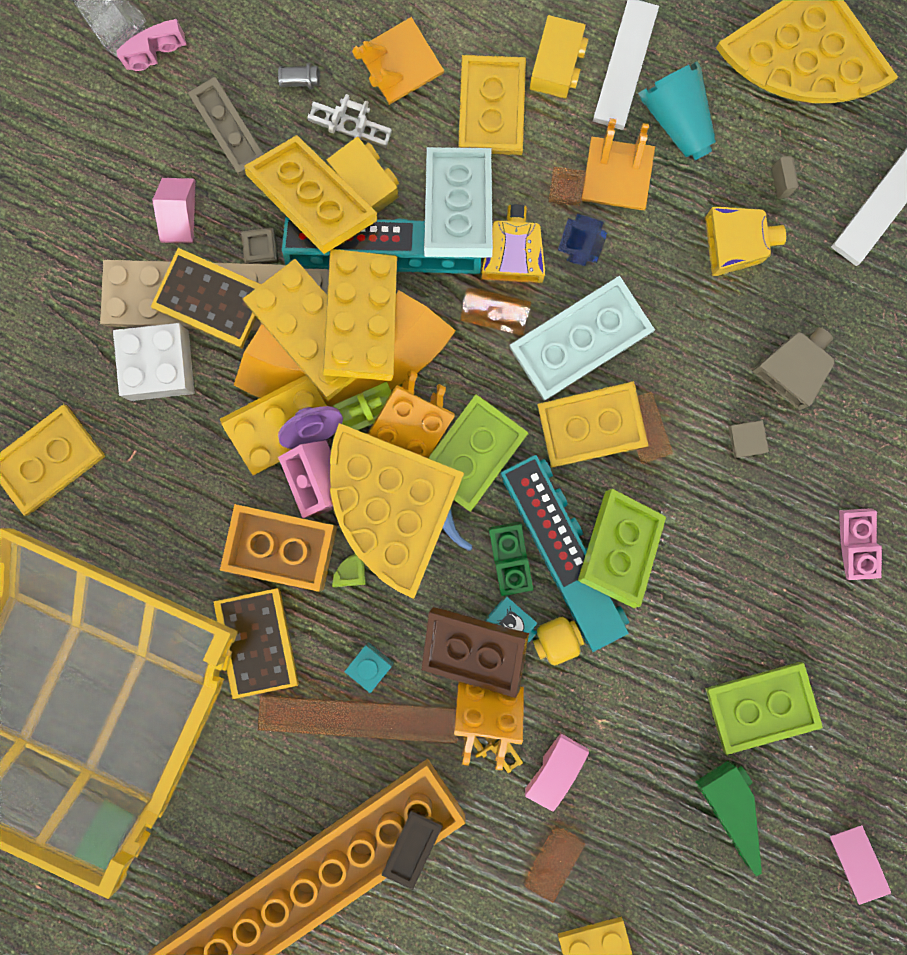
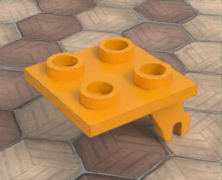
[352,17,444,105]
[581,118,655,211]
[367,370,455,458]
[454,681,524,771]

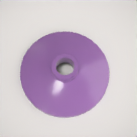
[278,406,343,449]

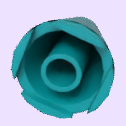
[638,61,716,160]

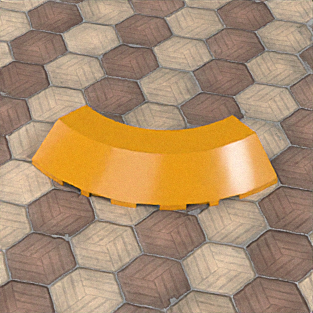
[234,290,456,407]

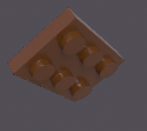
[421,607,529,698]

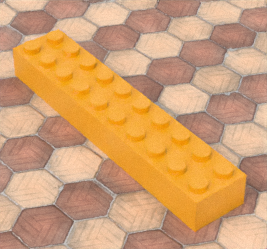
[148,758,465,955]

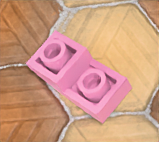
[116,19,186,71]
[839,508,882,580]
[525,733,589,812]
[830,825,891,905]

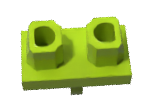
[332,382,392,431]

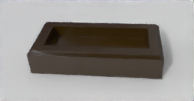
[382,809,443,890]

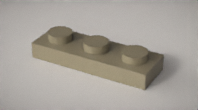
[188,77,263,177]

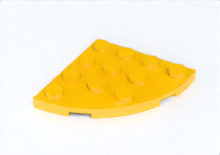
[716,0,898,103]
[330,423,464,599]

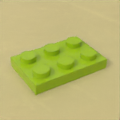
[428,394,529,512]
[578,489,666,608]
[705,662,823,755]

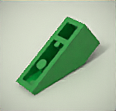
[695,761,762,877]

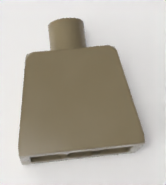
[752,327,835,410]

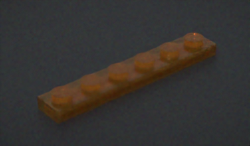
[258,695,458,744]

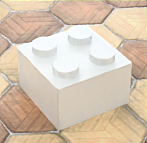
[113,323,195,401]

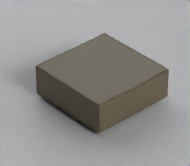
[771,156,799,199]
[241,228,278,264]
[728,420,769,458]

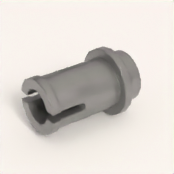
[278,63,320,89]

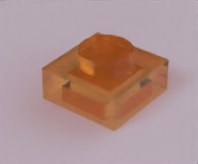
[548,166,586,206]

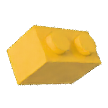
[530,15,589,99]
[326,136,399,213]

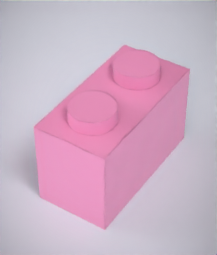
[278,440,334,518]

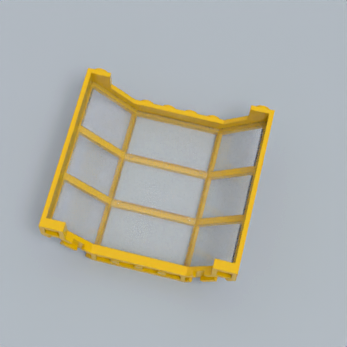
[0,528,237,899]

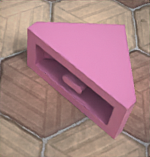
[152,178,196,243]

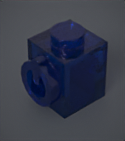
[558,214,608,267]

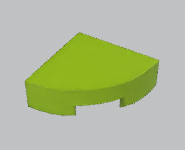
[332,554,366,587]

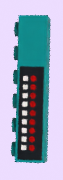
[282,217,481,274]
[500,455,629,652]

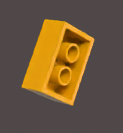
[220,504,338,592]

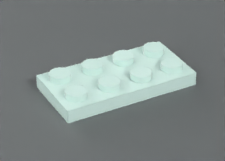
[424,147,493,257]
[509,276,655,401]

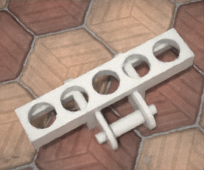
[307,94,392,148]

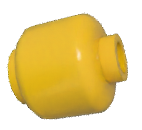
[533,616,584,666]

